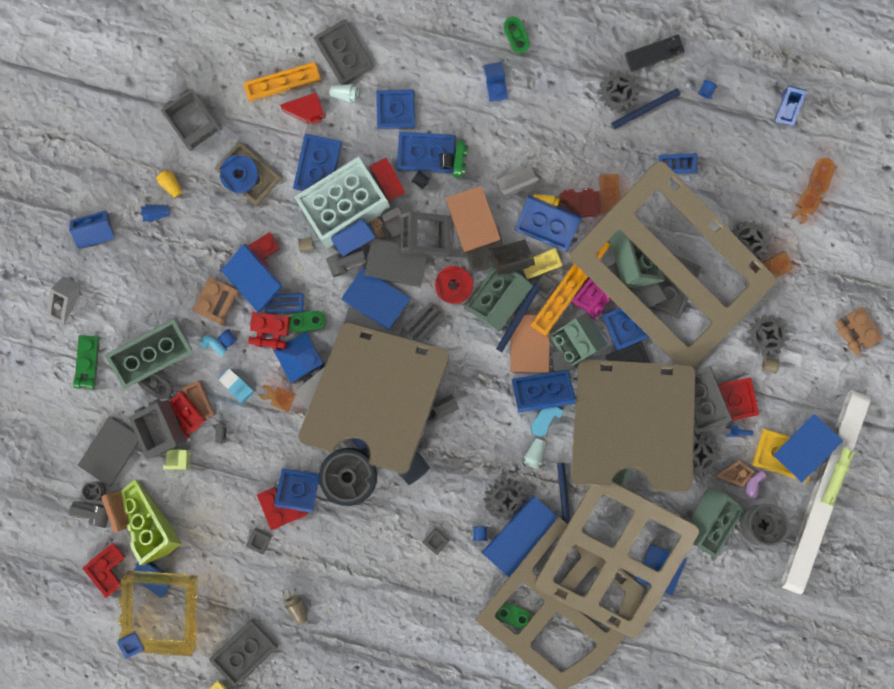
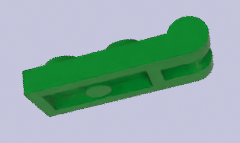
[73,335,100,390]

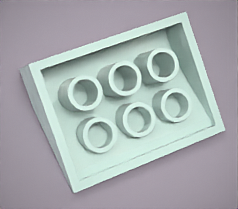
[294,157,391,249]

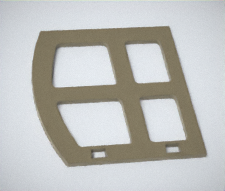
[475,517,644,689]

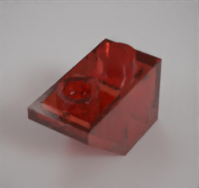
[559,188,600,218]

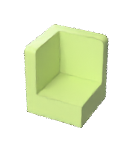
[163,449,190,469]

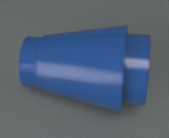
[141,204,170,223]

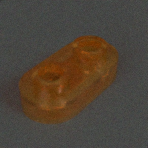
[808,158,835,196]

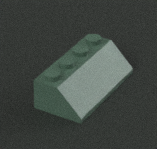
[105,317,193,389]

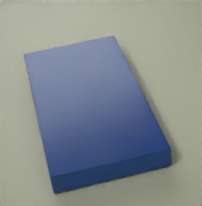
[481,495,558,578]

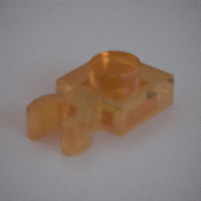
[791,188,823,224]
[259,385,296,412]

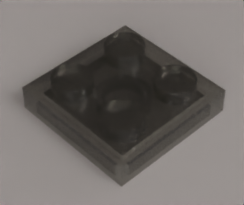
[489,240,535,276]

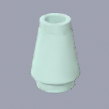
[330,84,359,103]
[524,438,546,469]

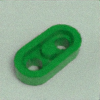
[503,16,530,54]
[453,140,468,178]
[290,311,326,333]
[495,602,531,629]

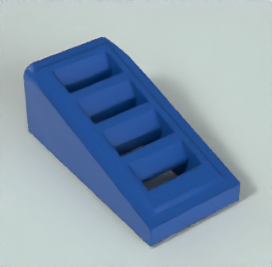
[658,153,698,174]

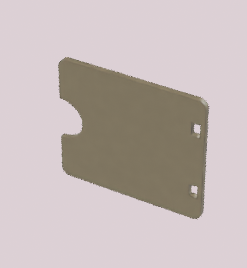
[298,323,449,474]
[571,359,695,493]

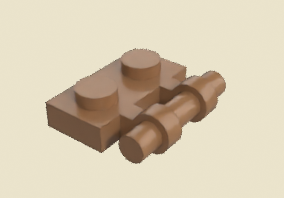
[835,306,883,356]

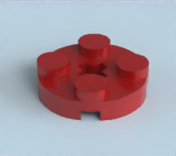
[435,266,473,305]

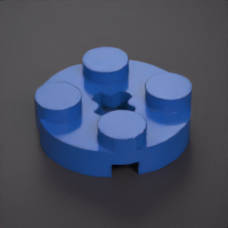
[220,155,259,194]

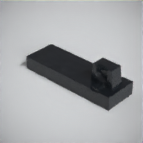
[625,34,685,72]

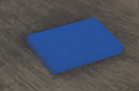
[397,132,456,173]
[293,134,342,191]
[514,195,582,252]
[221,244,284,312]
[341,268,410,330]
[512,370,576,413]
[773,414,843,483]

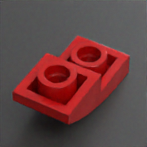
[369,157,405,201]

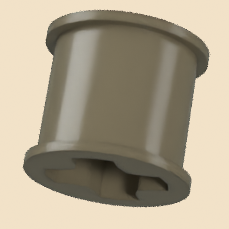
[298,236,314,253]
[762,357,779,374]

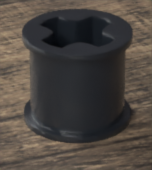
[439,153,454,169]
[411,170,431,190]

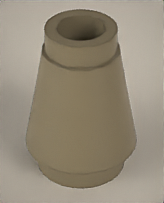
[284,595,308,625]

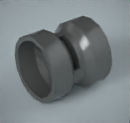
[82,481,106,501]

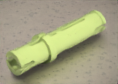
[821,447,855,506]

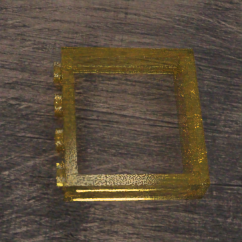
[119,570,198,657]

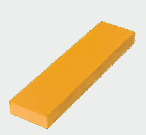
[243,61,321,102]

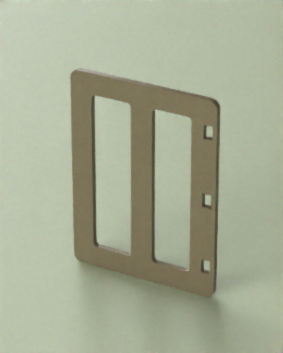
[570,162,775,368]

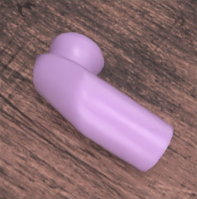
[746,470,767,499]

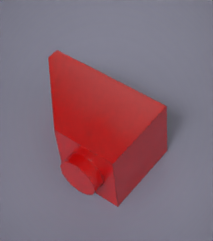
[280,92,325,125]

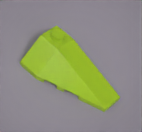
[120,479,181,565]

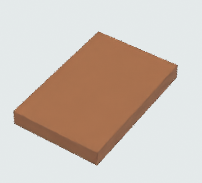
[445,185,501,253]
[510,315,549,373]

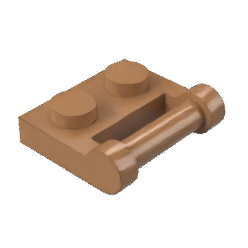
[192,277,240,326]

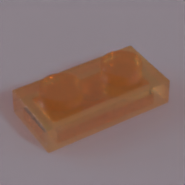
[751,251,793,278]

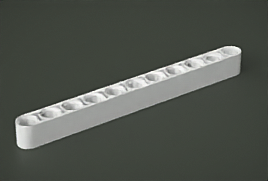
[781,390,871,594]

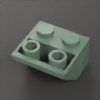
[549,312,607,366]

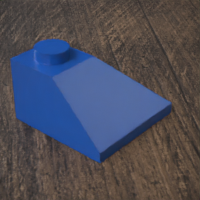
[273,332,325,383]

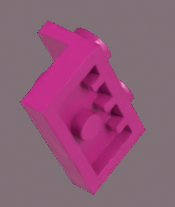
[572,279,611,320]

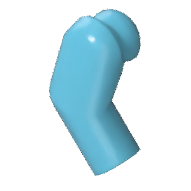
[199,335,227,356]

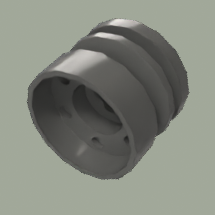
[739,504,789,545]

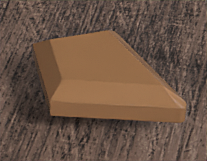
[715,460,754,487]

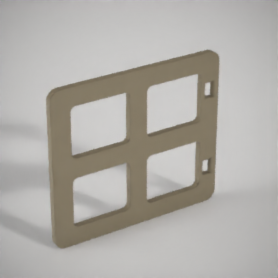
[535,481,699,638]

